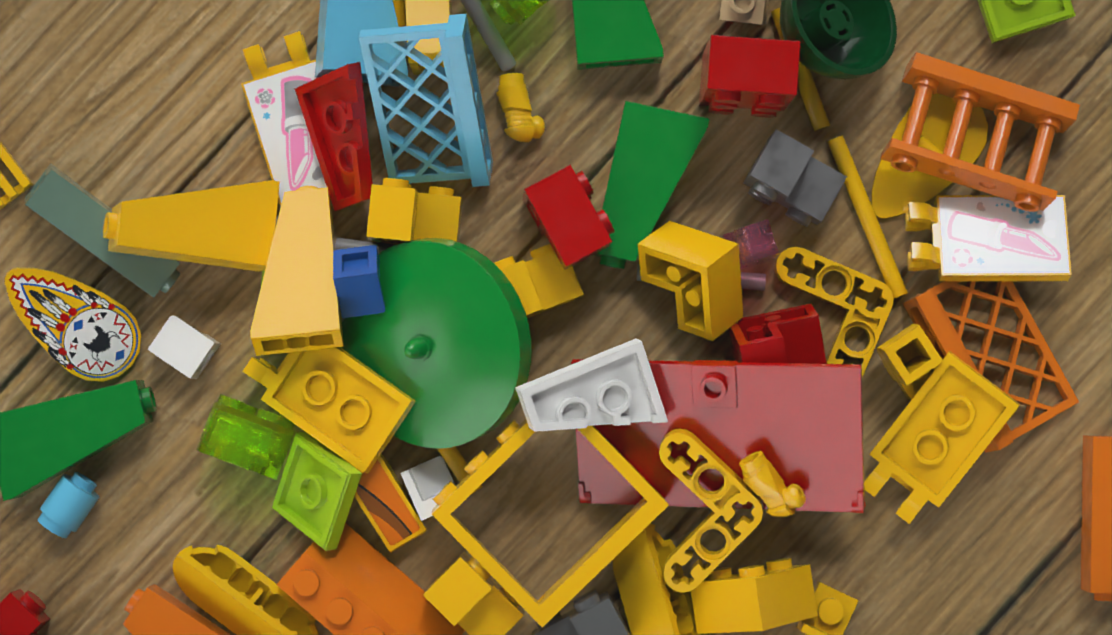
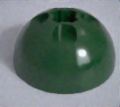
[780,0,897,80]

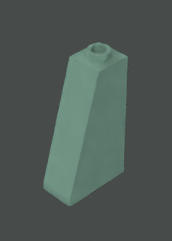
[25,163,180,298]

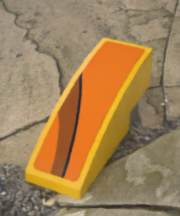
[353,454,428,553]

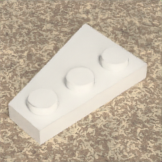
[515,338,668,432]

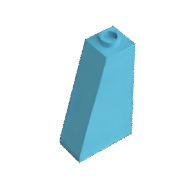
[315,0,408,87]

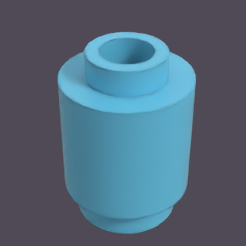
[37,472,100,538]

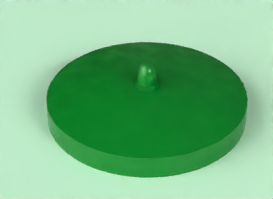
[341,238,532,449]

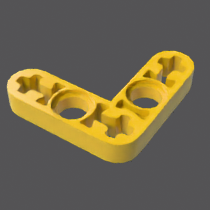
[774,247,894,377]
[659,428,763,593]

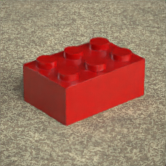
[699,35,800,118]

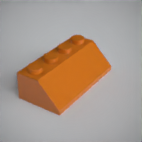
[276,523,465,635]

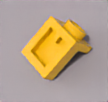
[797,581,859,635]

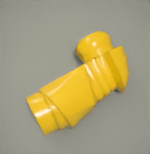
[496,73,545,143]
[739,451,806,517]

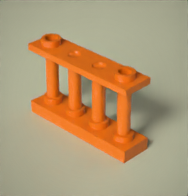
[880,52,1080,212]

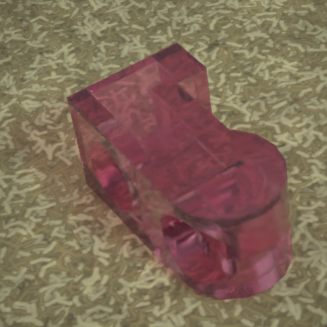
[723,219,780,270]

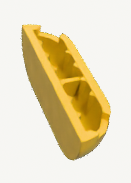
[613,524,701,635]
[173,545,319,635]

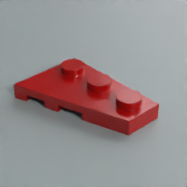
[295,62,373,211]

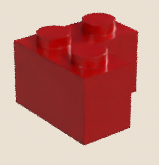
[522,164,615,270]
[729,304,827,364]

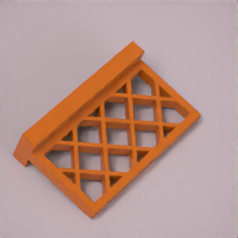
[903,281,1079,453]

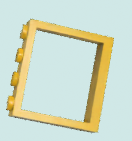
[432,419,669,627]

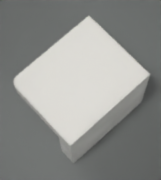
[147,315,221,379]
[400,456,455,521]

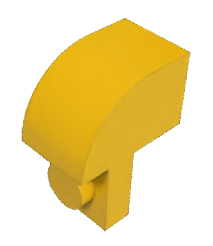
[877,323,943,401]

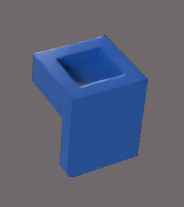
[333,244,385,318]

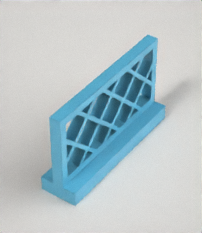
[359,13,493,187]

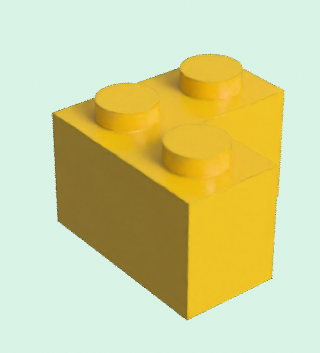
[366,178,463,245]
[638,221,743,341]
[494,244,584,319]
[423,552,525,635]
[691,558,818,634]

